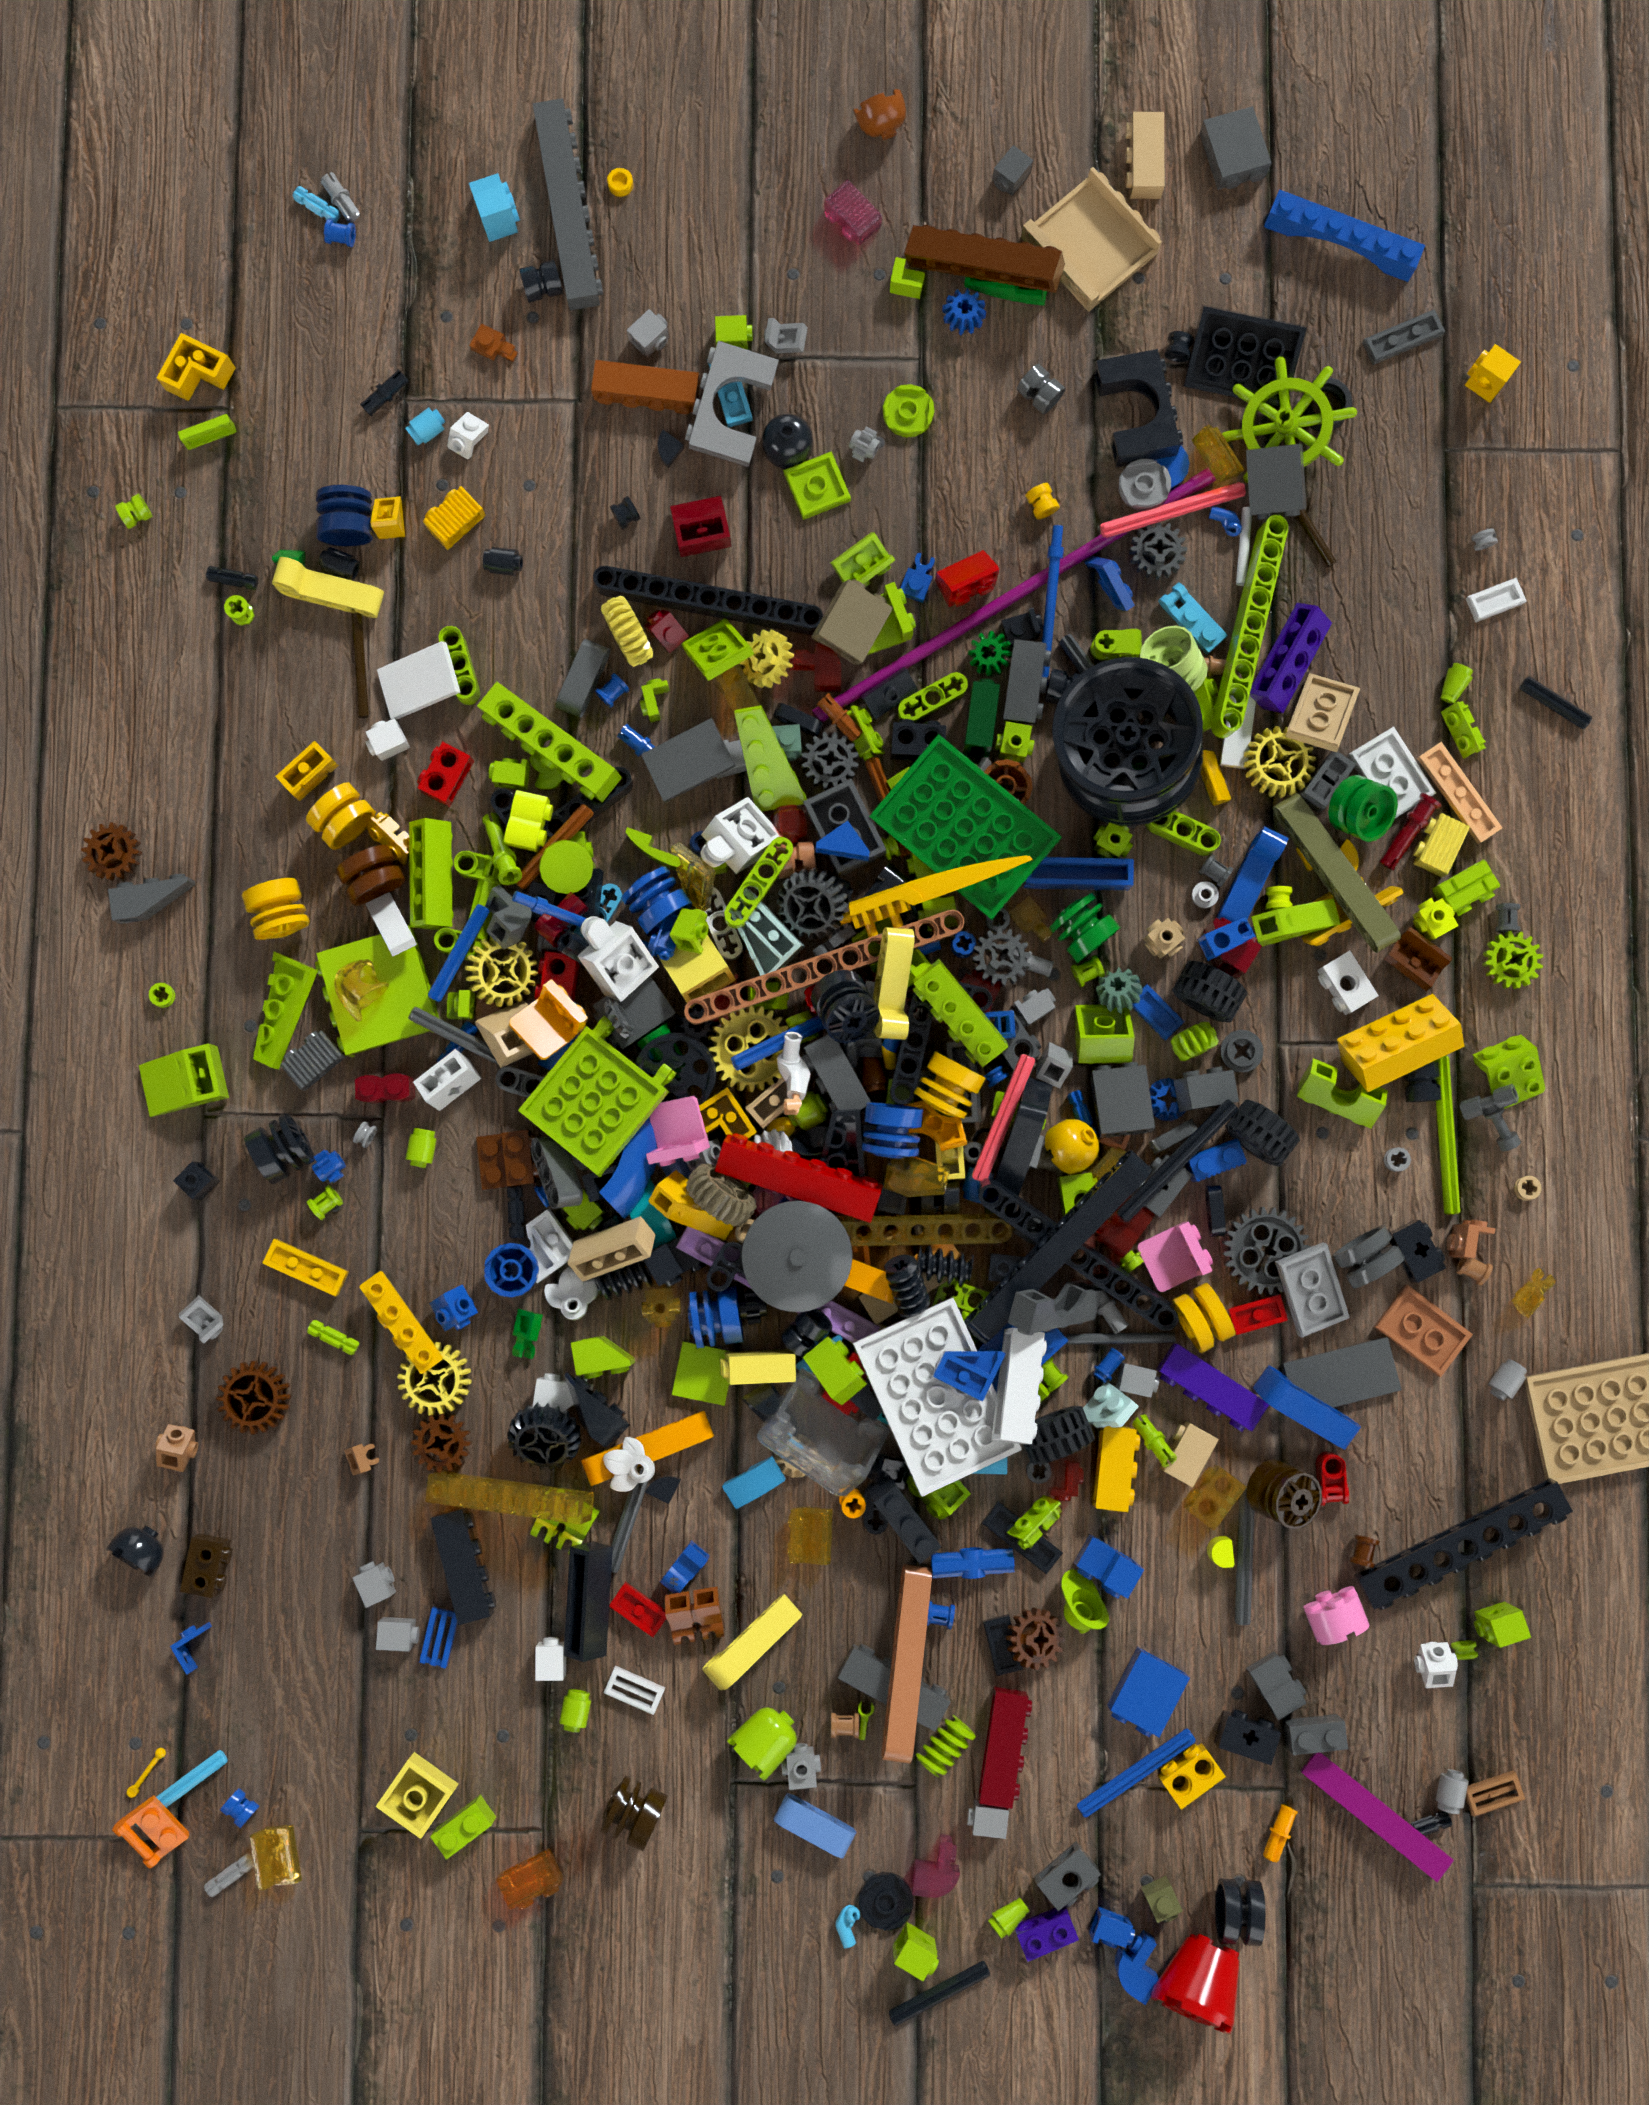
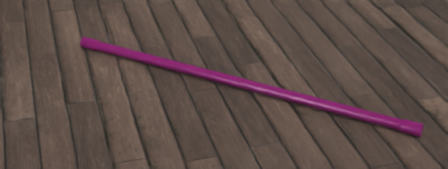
[812,466,1217,722]

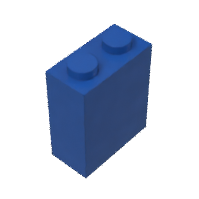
[1107,1646,1190,1738]

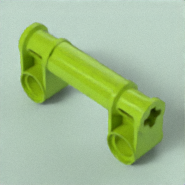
[434,851,502,962]

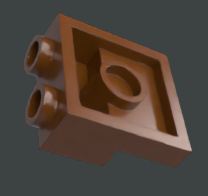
[476,1129,539,1190]

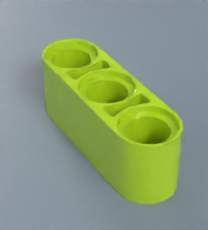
[438,626,480,705]
[1145,811,1221,856]

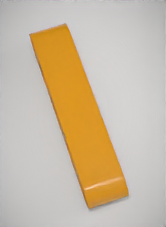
[581,1411,714,1486]

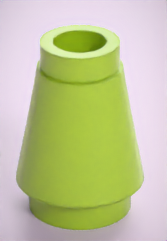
[1440,663,1473,704]
[988,1897,1030,1939]

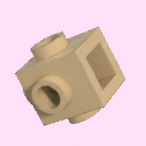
[1143,918,1185,959]

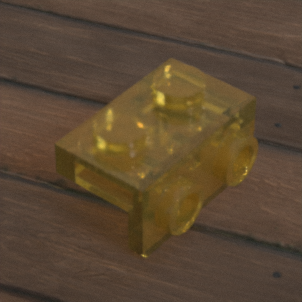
[1191,425,1245,483]
[787,1506,833,1565]
[250,1825,302,1891]

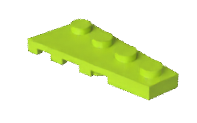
[734,705,807,812]

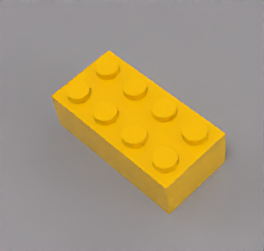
[1337,994,1464,1092]

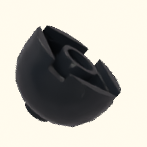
[762,413,814,469]
[106,1525,164,1578]

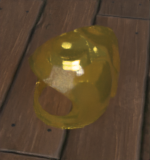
[334,959,389,1022]

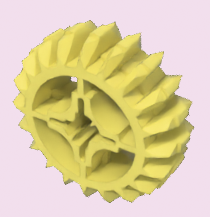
[601,595,653,667]
[1243,726,1316,798]
[465,936,538,1007]
[397,1342,472,1416]

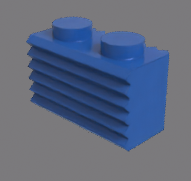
[1185,1139,1247,1182]

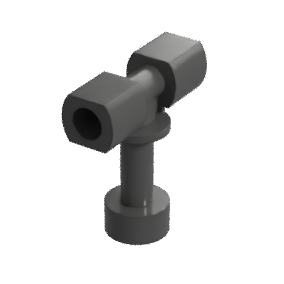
[1460,1084,1521,1152]

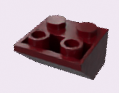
[670,496,732,557]
[1204,918,1262,979]

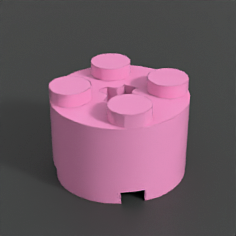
[1304,1586,1370,1645]

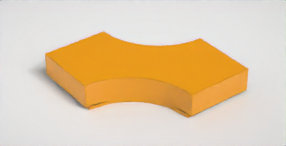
[904,1100,967,1151]

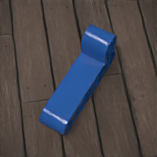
[1216,826,1288,922]
[1253,1365,1361,1450]

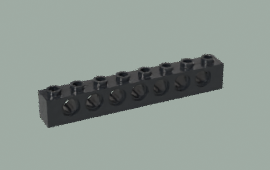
[1354,1478,1573,1610]

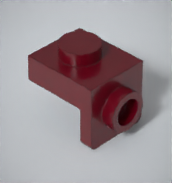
[644,609,689,653]

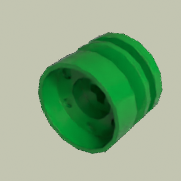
[1048,893,1121,963]

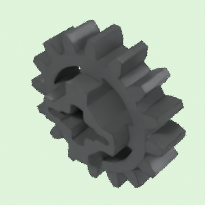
[1129,522,1187,580]
[802,732,859,790]
[972,928,1031,987]

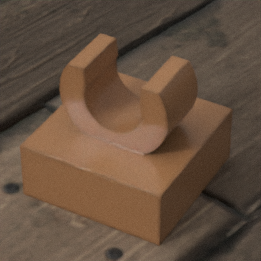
[344,1444,379,1476]

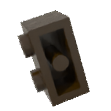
[180,1534,233,1598]

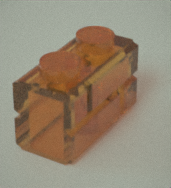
[496,1848,563,1910]

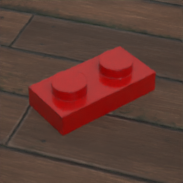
[1227,1294,1288,1335]
[609,1581,667,1637]

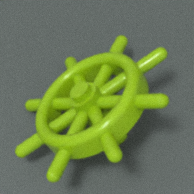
[1220,357,1357,483]

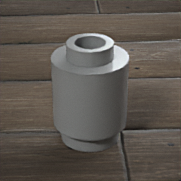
[1488,1359,1527,1401]
[1436,1769,1469,1814]

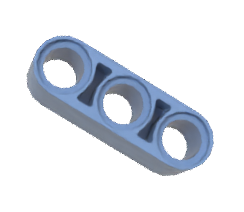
[773,1793,857,1858]

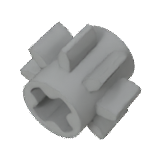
[849,426,881,462]

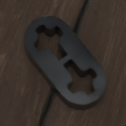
[773,703,823,737]
[1205,1185,1226,1237]
[863,1481,888,1535]

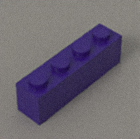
[1156,1343,1269,1432]

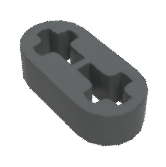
[1148,1118,1198,1155]

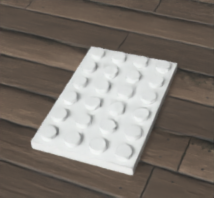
[853,1298,1022,1497]

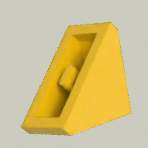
[370,496,405,539]

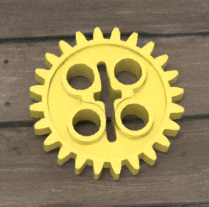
[707,1006,789,1092]

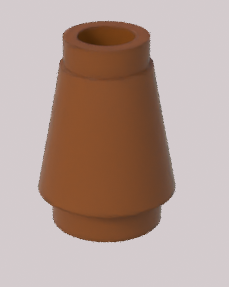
[862,1057,888,1096]

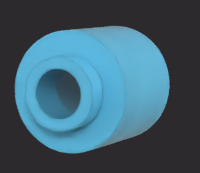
[406,407,446,446]

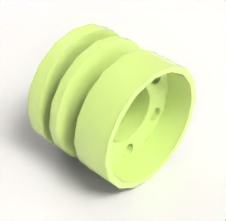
[1140,625,1208,692]

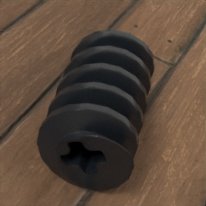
[917,1245,974,1288]
[884,1254,930,1317]
[594,1261,653,1301]

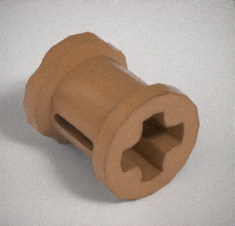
[1456,1258,1493,1286]
[831,1713,859,1739]

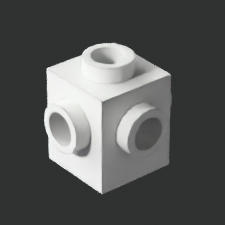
[1414,1642,1458,1688]

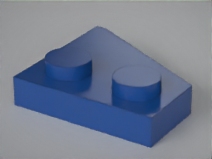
[1084,556,1135,611]
[932,1351,1006,1402]

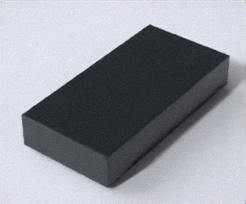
[983,1614,1023,1676]

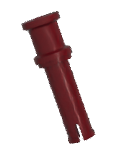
[1379,793,1441,871]

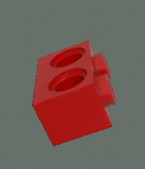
[417,741,475,807]
[535,951,579,1002]

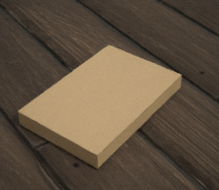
[1285,673,1360,752]

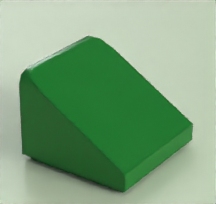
[272,550,306,567]

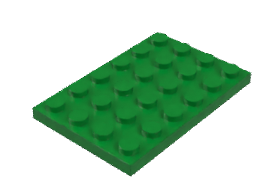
[869,734,1062,920]

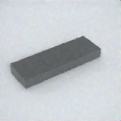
[1362,309,1445,365]

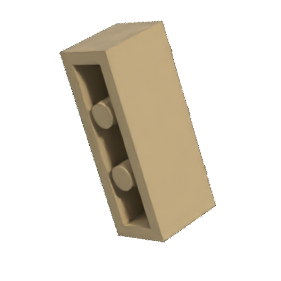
[1125,112,1165,199]
[568,1216,656,1282]

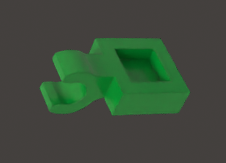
[512,1309,543,1359]

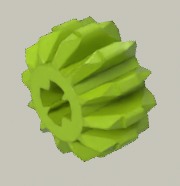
[1170,1022,1219,1061]

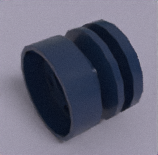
[316,485,373,547]

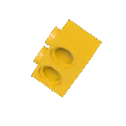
[1158,1743,1226,1810]

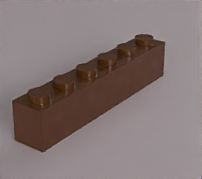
[904,225,1065,293]

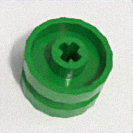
[1328,775,1398,842]

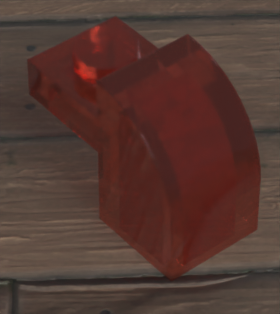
[789,643,841,692]

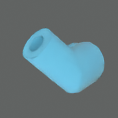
[835,1905,860,1949]

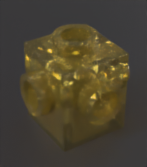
[641,1287,681,1328]

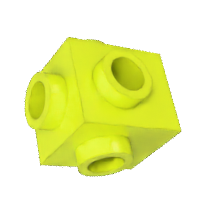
[1412,898,1459,941]

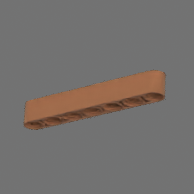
[882,1564,932,1764]

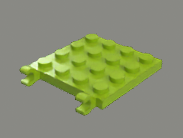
[518,1016,677,1177]

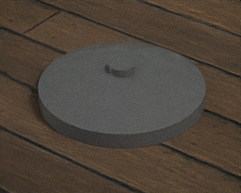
[742,1201,852,1312]

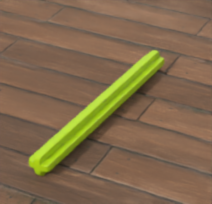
[1433,1056,1460,1215]

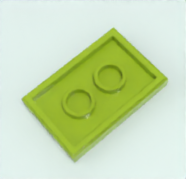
[681,618,754,681]

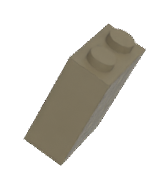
[811,579,893,665]

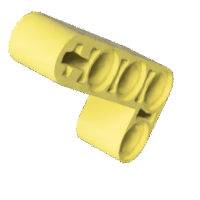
[272,557,384,618]
[873,927,914,1040]
[702,1594,803,1690]

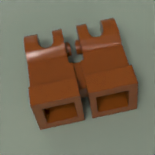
[665,1586,725,1645]

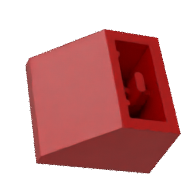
[935,550,1000,608]

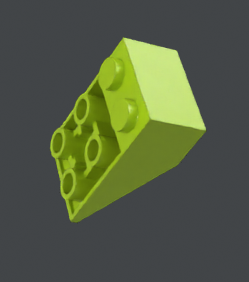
[139,1043,229,1117]

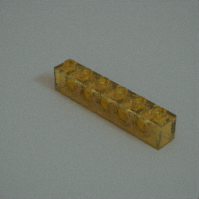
[425,1471,594,1524]

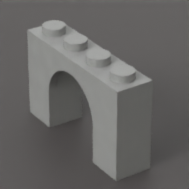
[685,341,779,467]

